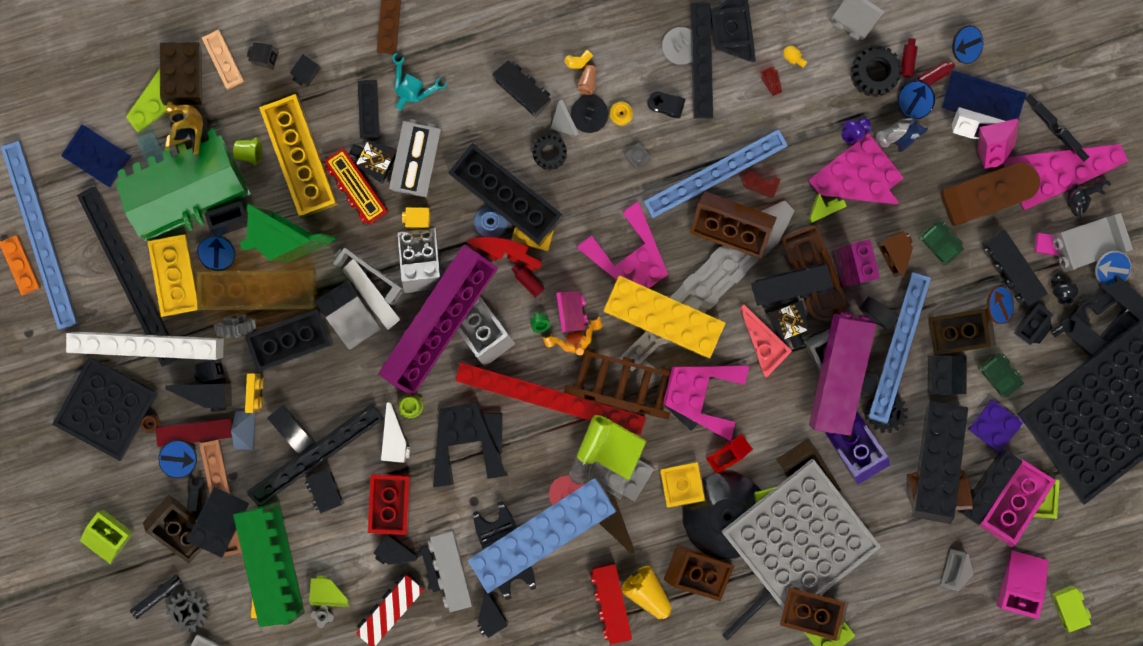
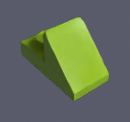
[808,194,847,224]

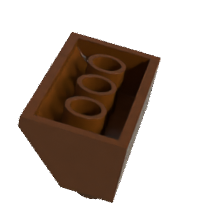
[690,191,777,259]

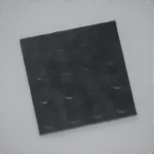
[52,357,158,461]

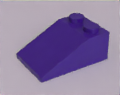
[825,412,890,485]

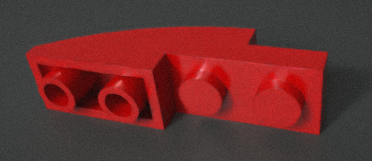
[467,237,543,271]

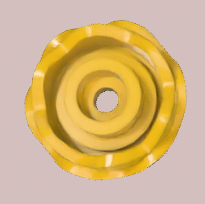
[610,102,633,126]

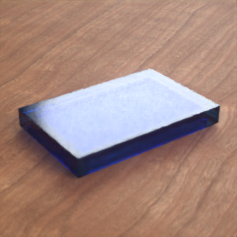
[61,124,131,188]

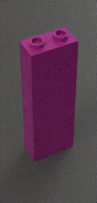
[832,239,880,287]
[809,312,876,436]

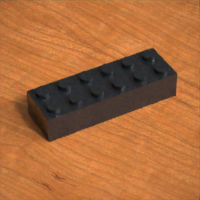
[448,143,564,247]
[911,401,969,524]

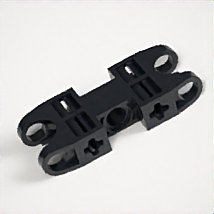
[473,501,536,600]

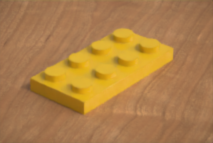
[147,234,200,317]

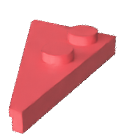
[740,304,792,378]

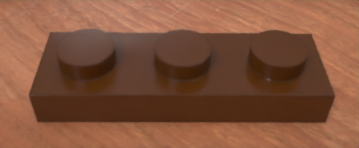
[377,0,401,55]

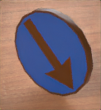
[987,286,1014,324]

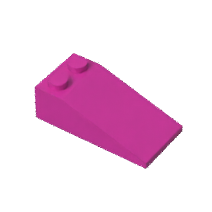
[557,291,588,333]
[979,459,1056,547]

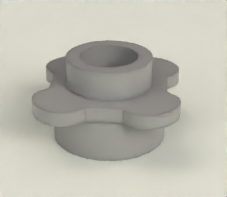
[311,606,334,628]

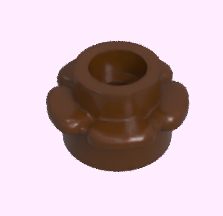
[141,414,160,433]

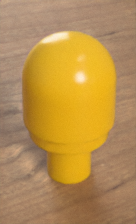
[783,45,808,68]

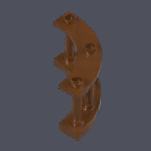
[564,347,672,420]

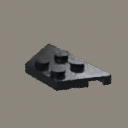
[711,0,756,63]

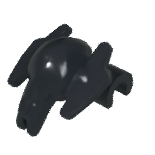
[1068,178,1111,218]

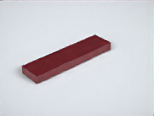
[155,418,233,447]

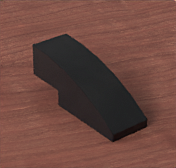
[267,405,316,454]

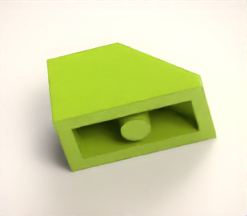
[309,576,350,607]

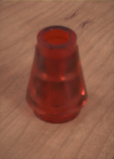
[760,66,783,96]

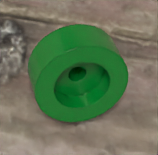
[530,312,551,333]

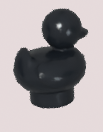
[1050,274,1078,305]

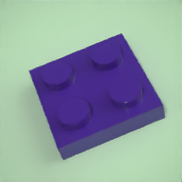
[968,399,1023,453]

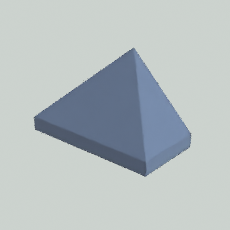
[231,411,255,450]

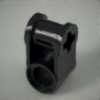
[647,92,686,119]

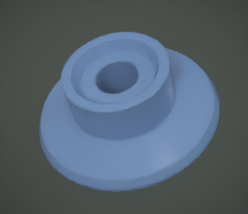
[474,205,508,238]

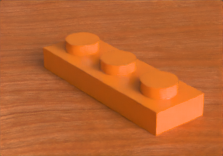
[0,235,41,296]

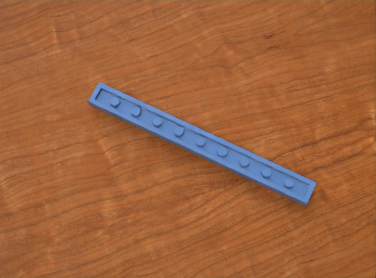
[1,141,78,330]

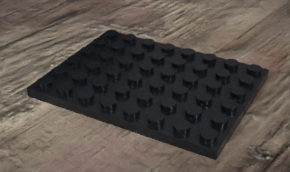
[1017,320,1143,505]

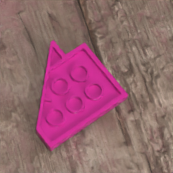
[808,133,904,205]

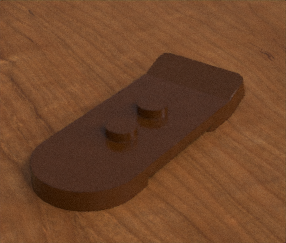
[941,163,1040,226]
[782,225,846,322]

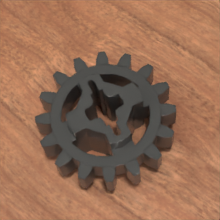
[214,314,257,338]
[166,590,209,633]

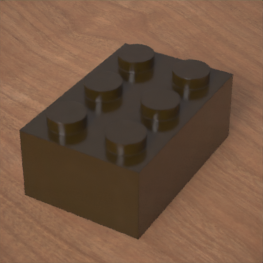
[160,42,202,106]

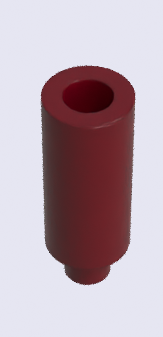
[900,38,918,78]
[917,60,955,89]
[511,264,545,298]

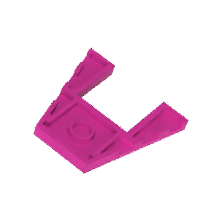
[577,202,668,289]
[663,365,749,441]

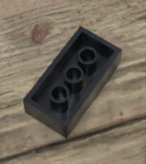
[751,261,834,308]
[245,309,334,372]

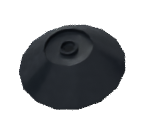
[683,472,762,559]

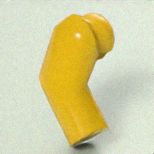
[564,50,593,69]

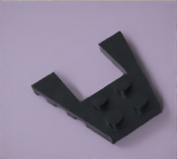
[433,403,508,488]

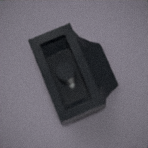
[1013,303,1054,345]

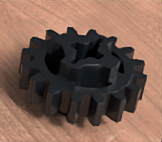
[865,395,908,433]

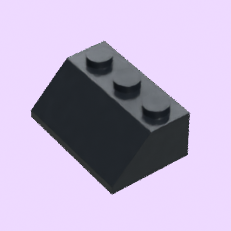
[492,61,551,118]

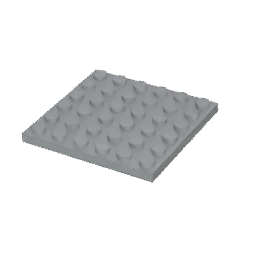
[721,459,881,610]

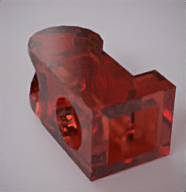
[742,171,781,198]

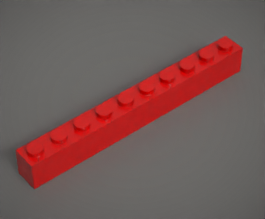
[455,362,646,435]

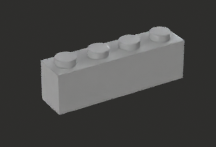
[428,530,473,612]

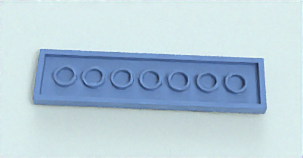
[467,478,617,593]

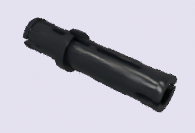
[130,574,183,619]

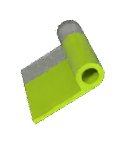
[569,415,647,499]

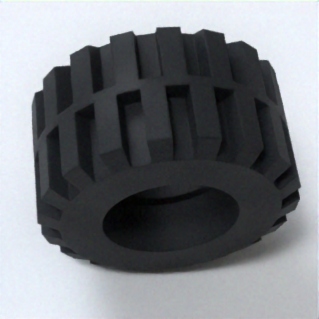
[851,46,902,97]

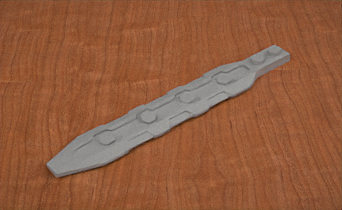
[619,200,795,372]

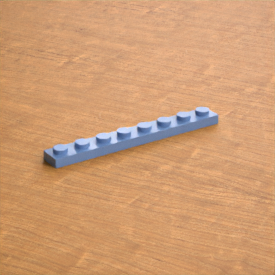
[644,129,788,219]
[868,272,931,424]

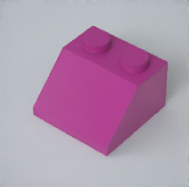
[977,118,1019,169]

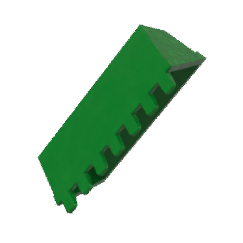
[115,129,252,241]
[240,204,339,263]
[233,501,305,627]

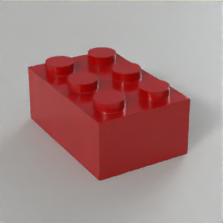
[368,473,411,535]

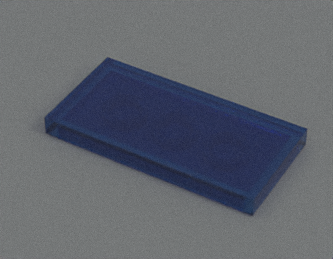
[941,71,1027,121]

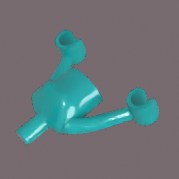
[392,53,448,111]

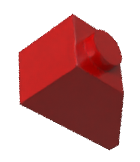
[706,434,753,474]

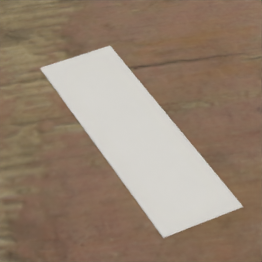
[342,259,400,330]

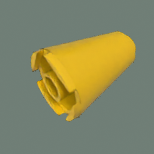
[621,566,672,619]

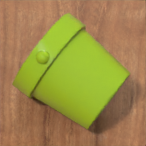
[233,137,262,166]
[399,394,424,418]

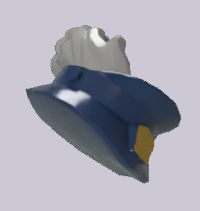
[876,115,928,153]

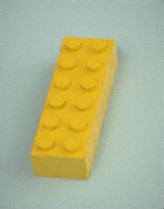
[259,94,338,218]
[603,276,725,358]

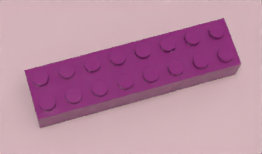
[378,245,498,396]

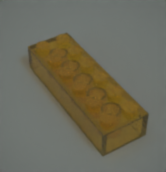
[197,270,317,311]

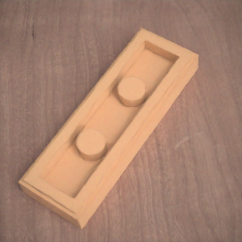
[202,29,245,90]

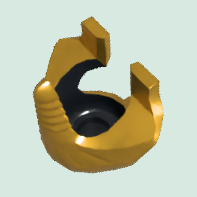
[164,102,203,155]

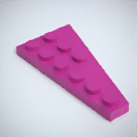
[1002,144,1128,211]

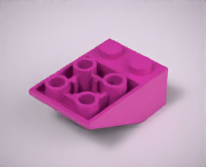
[996,550,1049,619]

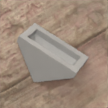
[550,100,579,138]
[941,549,974,591]

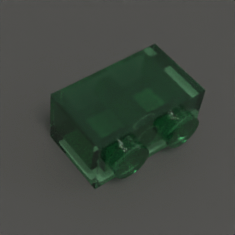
[918,221,964,266]
[978,354,1024,398]

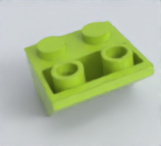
[80,510,134,564]

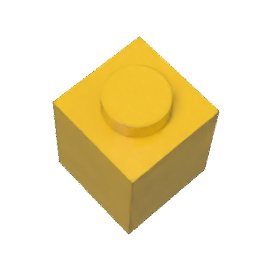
[402,207,430,228]

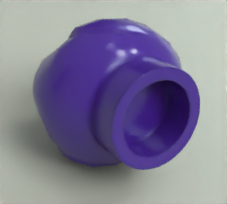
[841,118,872,144]

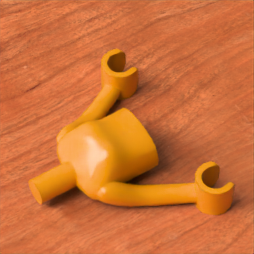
[542,316,603,355]

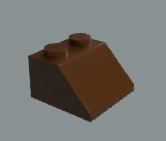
[877,231,913,277]

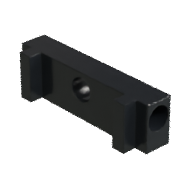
[418,545,441,593]

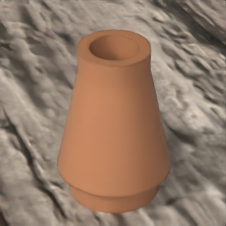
[577,65,597,95]

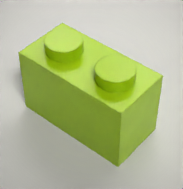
[1051,586,1091,633]

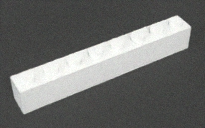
[66,332,224,360]

